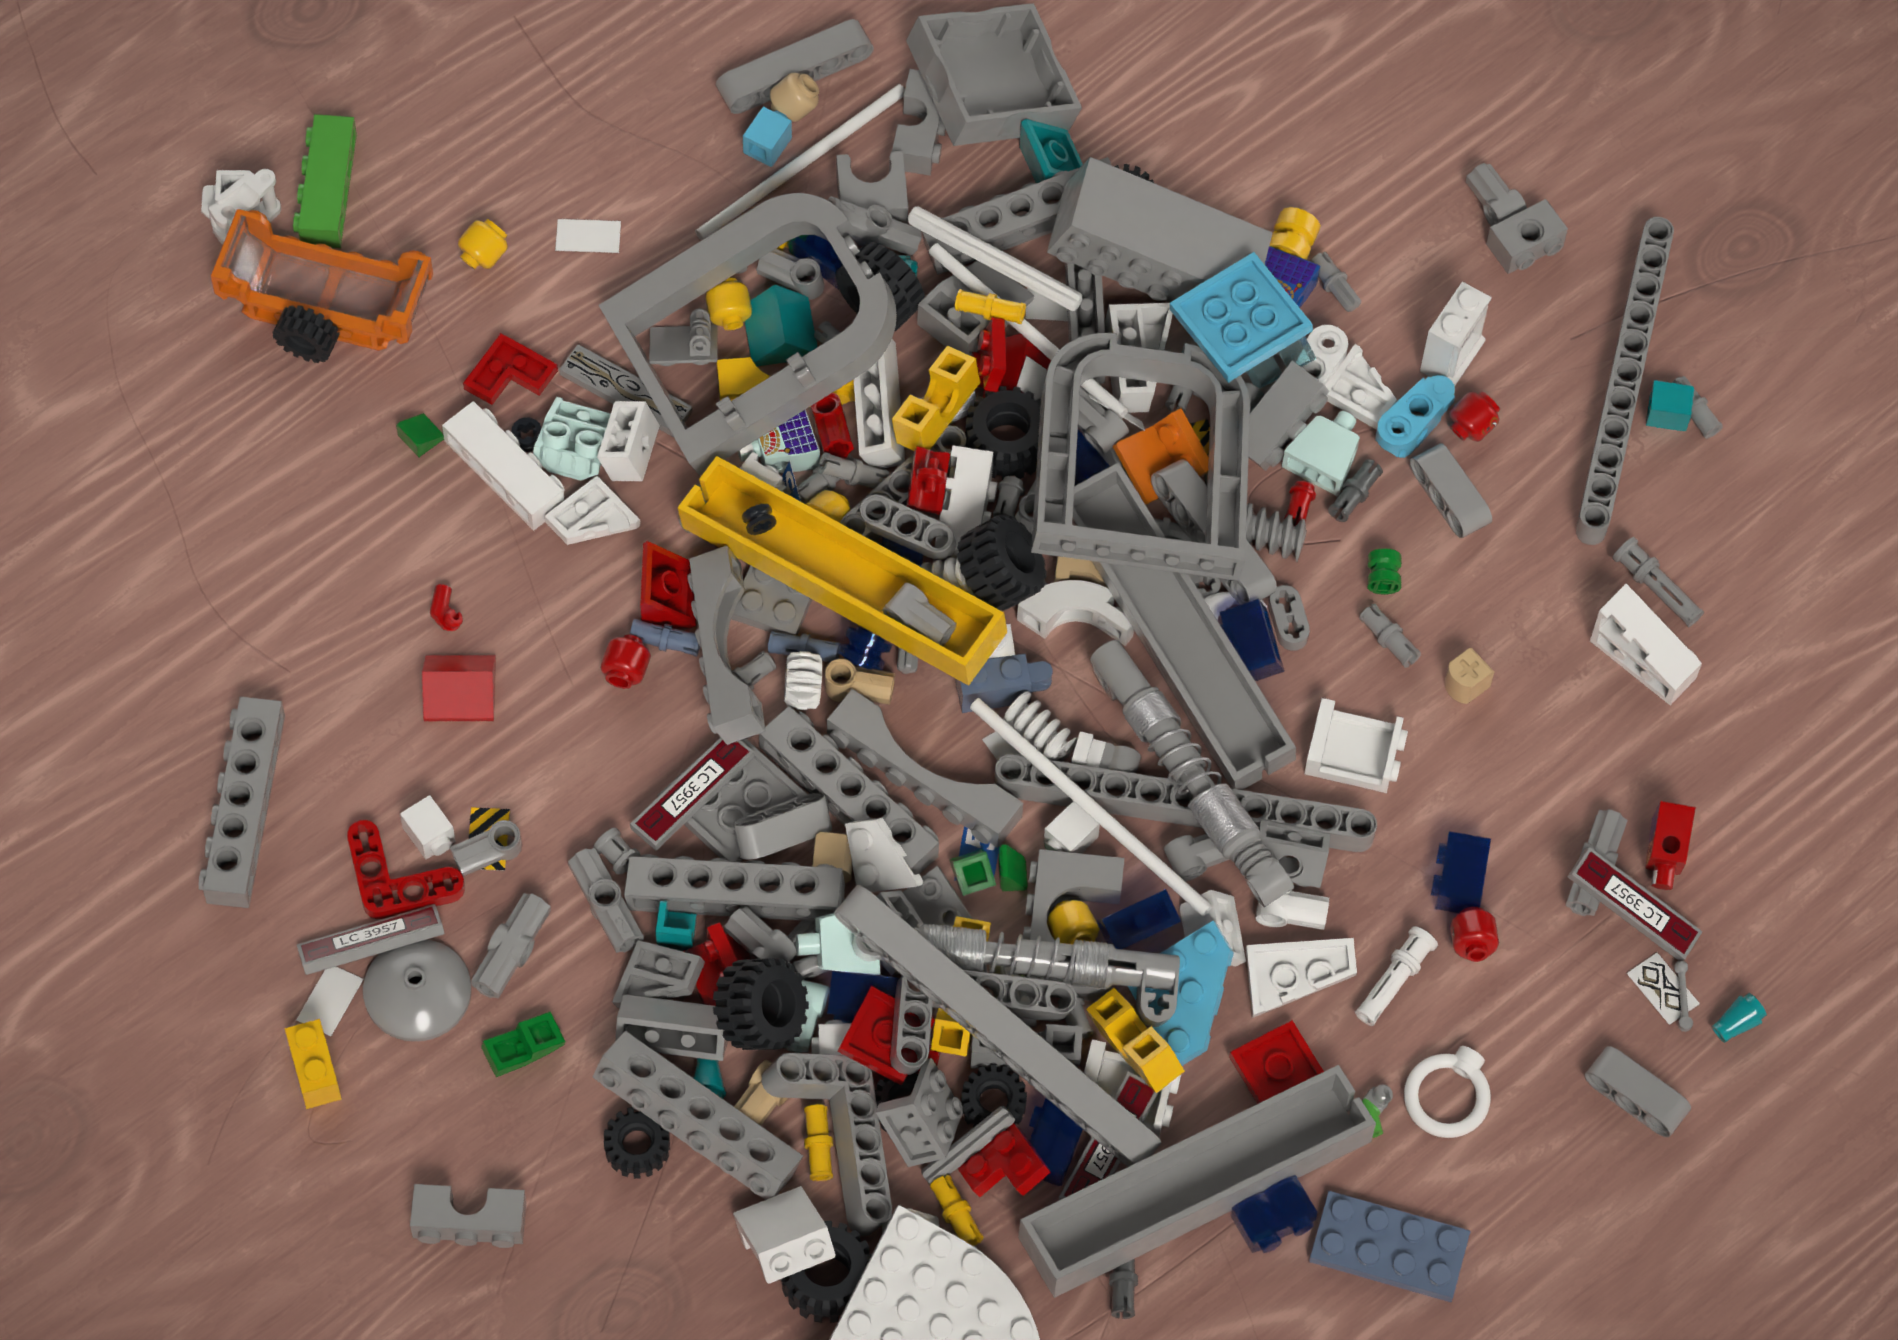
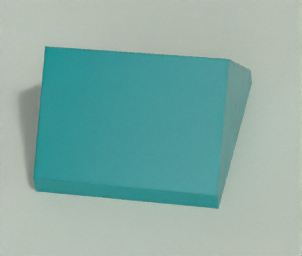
[1020,119,1083,183]
[744,285,817,366]

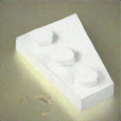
[1245,938,1357,1018]

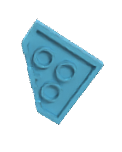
[1128,920,1234,1066]

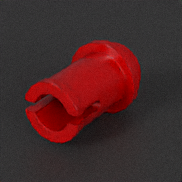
[1284,481,1316,527]

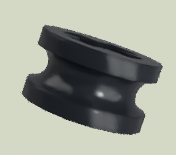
[511,417,542,452]
[742,504,777,535]

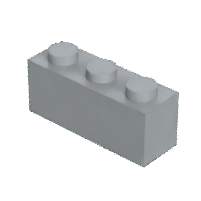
[1249,360,1330,471]
[615,994,728,1061]

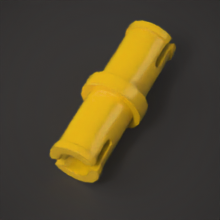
[955,289,1026,324]
[804,1104,833,1181]
[930,1175,984,1247]

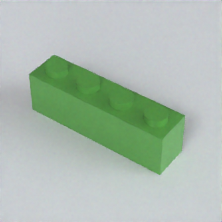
[293,114,357,248]

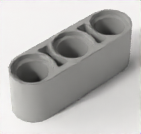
[1410,443,1492,538]
[860,494,956,561]
[734,793,832,860]
[1584,1046,1691,1137]

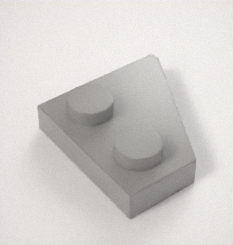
[612,940,705,1008]

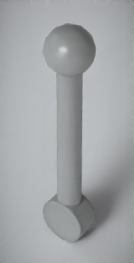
[1674,960,1693,1032]

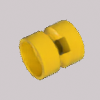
[1269,207,1321,260]

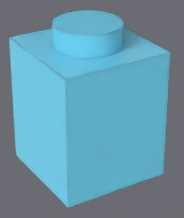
[743,106,792,167]

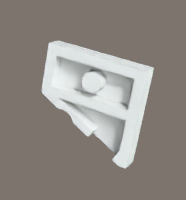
[1325,344,1397,430]
[544,476,640,545]
[845,818,923,892]

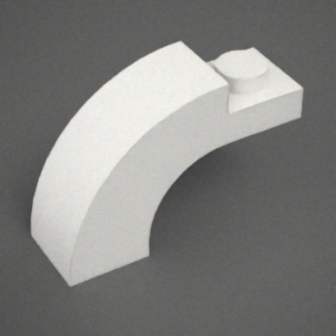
[1017,580,1134,646]

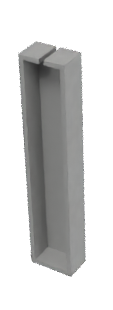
[1072,462,1296,790]
[1018,1065,1376,1298]

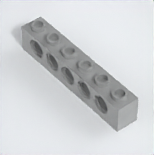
[921,157,1112,275]
[199,697,285,908]
[759,706,939,875]
[624,854,845,921]
[593,1031,803,1200]

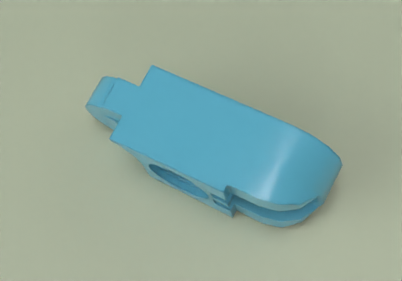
[1375,375,1455,458]

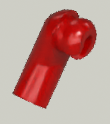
[430,584,463,632]

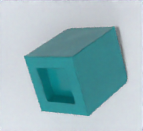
[1646,380,1694,431]
[656,901,697,951]

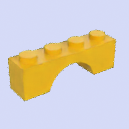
[717,357,855,407]

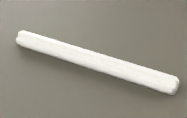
[908,206,1082,311]

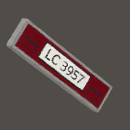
[630,738,754,851]
[1567,847,1703,961]
[297,904,445,975]
[1059,1071,1160,1200]

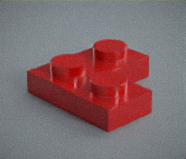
[971,317,1006,392]
[463,333,558,405]
[958,1123,1051,1197]

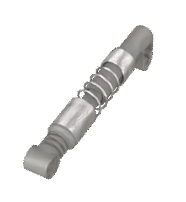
[1090,640,1294,907]
[852,924,1180,1027]

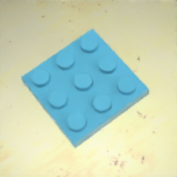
[1170,252,1313,383]

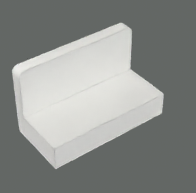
[1180,890,1246,967]

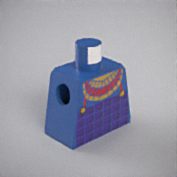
[1265,246,1320,308]

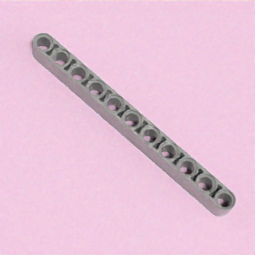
[1576,217,1674,545]
[994,754,1377,852]
[834,885,1161,1167]

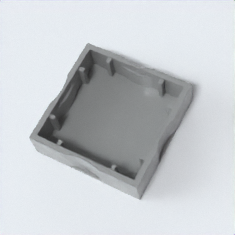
[906,3,1082,146]

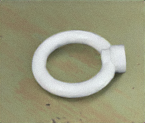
[1404,1046,1491,1138]

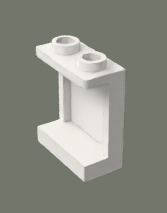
[1304,698,1408,793]
[1084,1039,1181,1138]
[733,1186,835,1283]

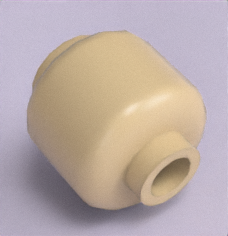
[770,73,819,122]

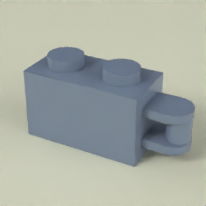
[956,654,1053,713]

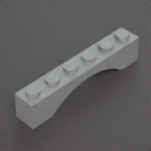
[687,546,766,745]
[827,689,1023,848]

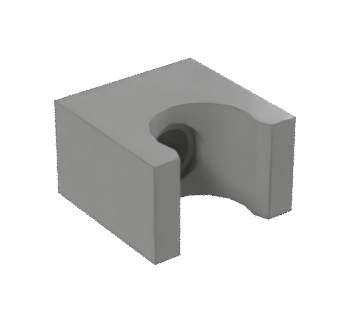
[836,151,908,224]

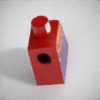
[1645,801,1696,890]

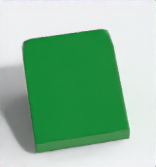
[396,413,444,458]
[998,845,1028,891]
[949,849,996,896]

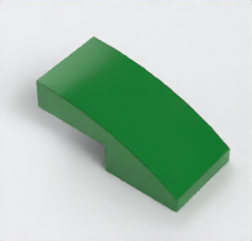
[481,1012,566,1077]

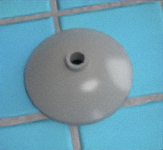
[363,939,471,1041]

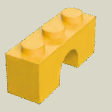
[892,346,980,451]
[1086,988,1185,1093]

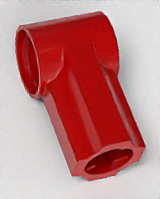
[811,392,854,459]

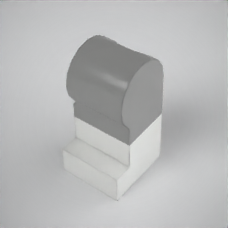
[1072,731,1141,773]

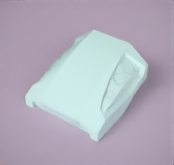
[533,397,610,481]

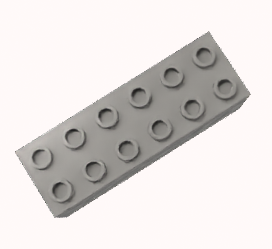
[1047,157,1272,303]

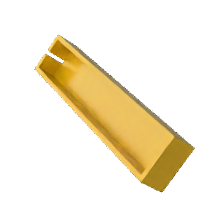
[677,456,1007,686]

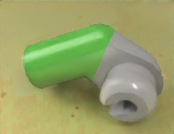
[1362,1084,1393,1138]

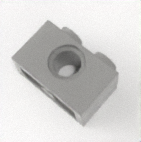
[1486,199,1568,274]
[1259,820,1331,888]

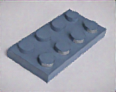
[1309,1191,1470,1302]

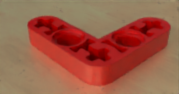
[347,820,465,919]

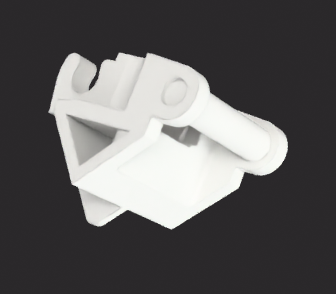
[201,169,281,245]

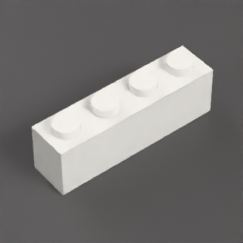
[853,339,905,469]
[442,401,565,531]

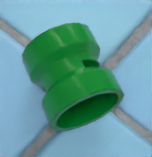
[1367,549,1402,595]

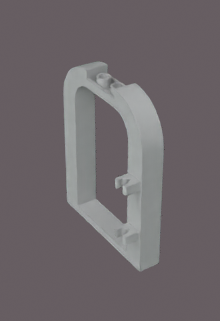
[599,193,897,475]
[1031,333,1250,581]

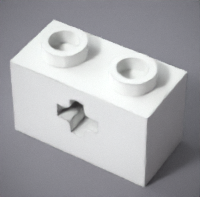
[597,401,660,481]

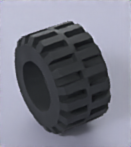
[835,242,925,331]
[965,386,1041,480]
[957,514,1047,611]
[713,958,809,1050]
[781,1221,872,1323]

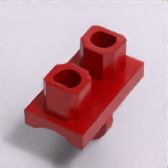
[906,447,950,514]

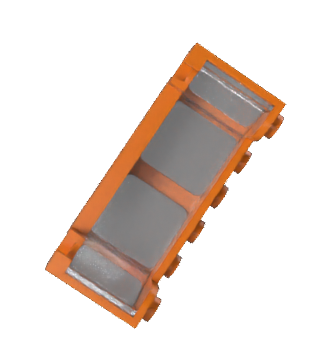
[211,209,433,351]

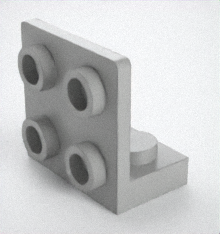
[876,1058,963,1167]

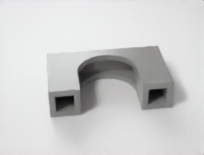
[1019,849,1124,1002]

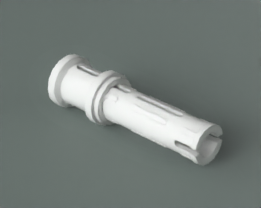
[1355,926,1438,1026]

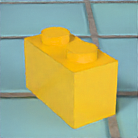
[284,1019,342,1109]

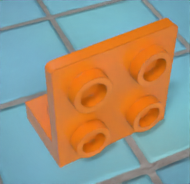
[1113,408,1209,505]

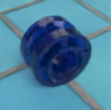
[837,626,893,670]

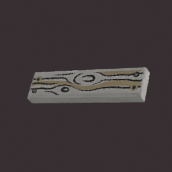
[559,345,692,437]

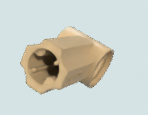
[825,659,895,705]
[734,1060,788,1126]

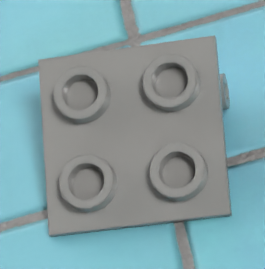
[649,308,718,366]
[903,866,973,927]

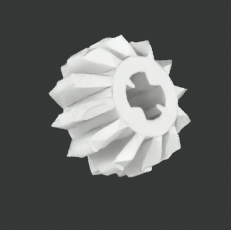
[784,651,822,710]

